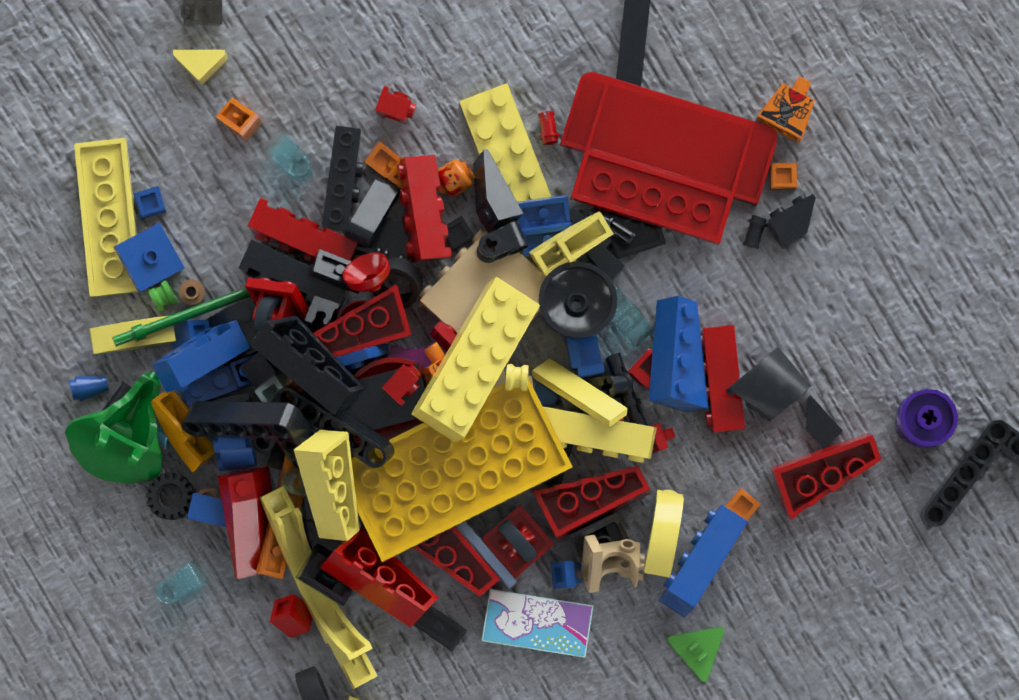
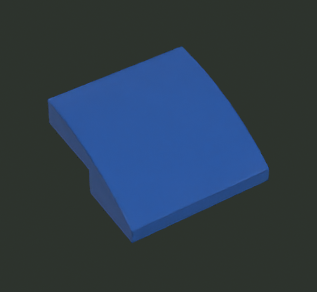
[517,195,572,256]

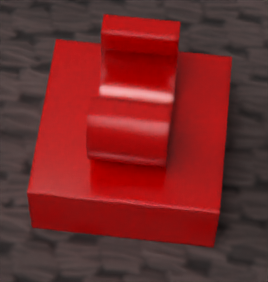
[651,423,675,454]

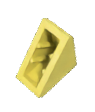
[173,50,228,85]

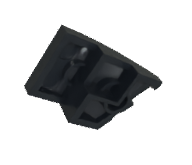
[725,347,811,422]

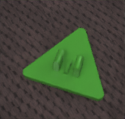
[667,627,724,682]

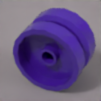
[895,389,958,448]

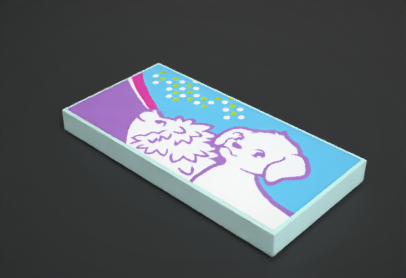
[482,589,593,658]

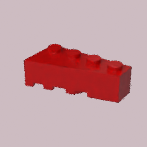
[397,155,452,263]
[533,466,651,541]

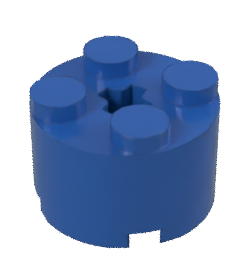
[213,437,257,471]

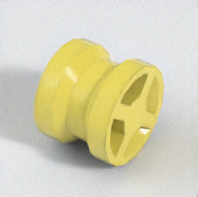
[505,364,529,392]

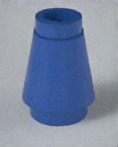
[69,376,109,402]

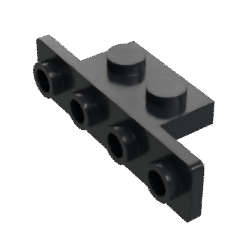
[322,126,363,231]

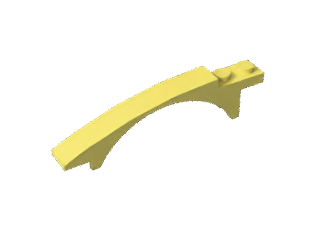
[260,486,377,689]

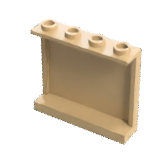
[419,229,546,334]

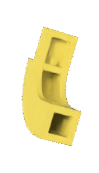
[644,490,684,578]

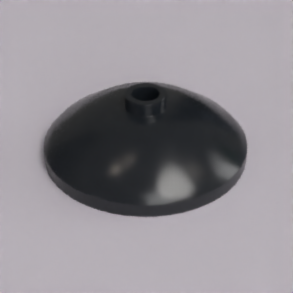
[538,262,617,339]

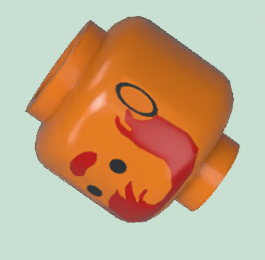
[438,159,475,197]

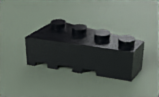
[239,239,349,315]

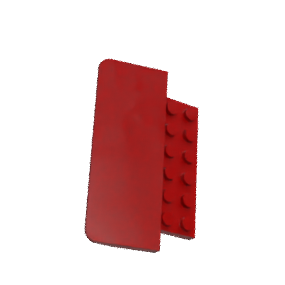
[560,72,778,245]

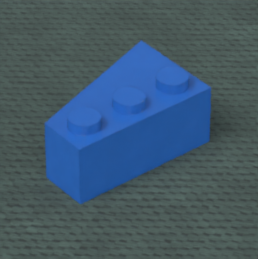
[152,320,250,393]

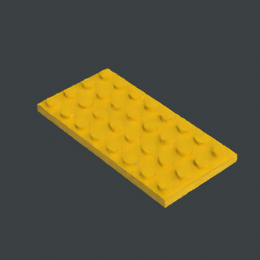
[351,378,573,562]

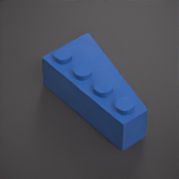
[658,504,748,618]

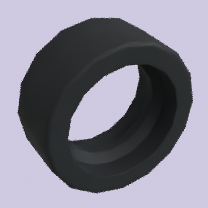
[372,258,423,309]
[295,666,330,700]

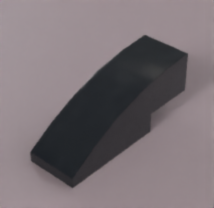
[570,207,625,282]

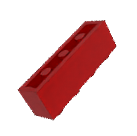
[701,325,745,433]

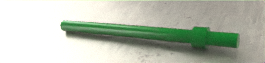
[112,287,251,347]

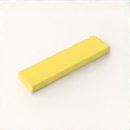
[532,358,627,427]

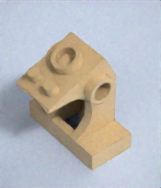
[580,535,645,593]

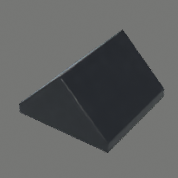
[569,512,629,562]
[295,543,352,606]

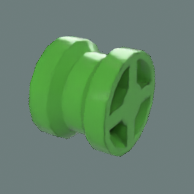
[148,280,178,312]

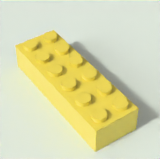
[411,277,540,443]

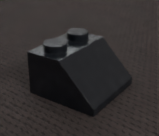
[206,298,258,366]

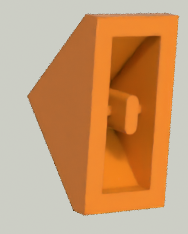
[215,98,262,142]

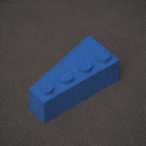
[649,296,708,412]

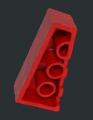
[247,197,358,263]
[313,284,412,357]
[770,433,881,519]
[320,525,438,628]
[412,526,501,596]

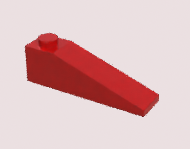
[217,465,273,579]

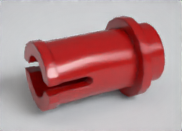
[538,111,560,145]

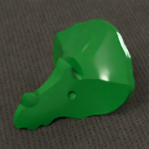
[65,371,162,484]

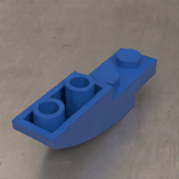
[182,353,283,408]

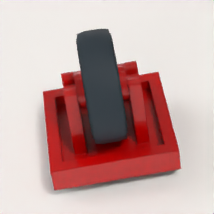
[245,278,309,334]
[481,505,554,579]

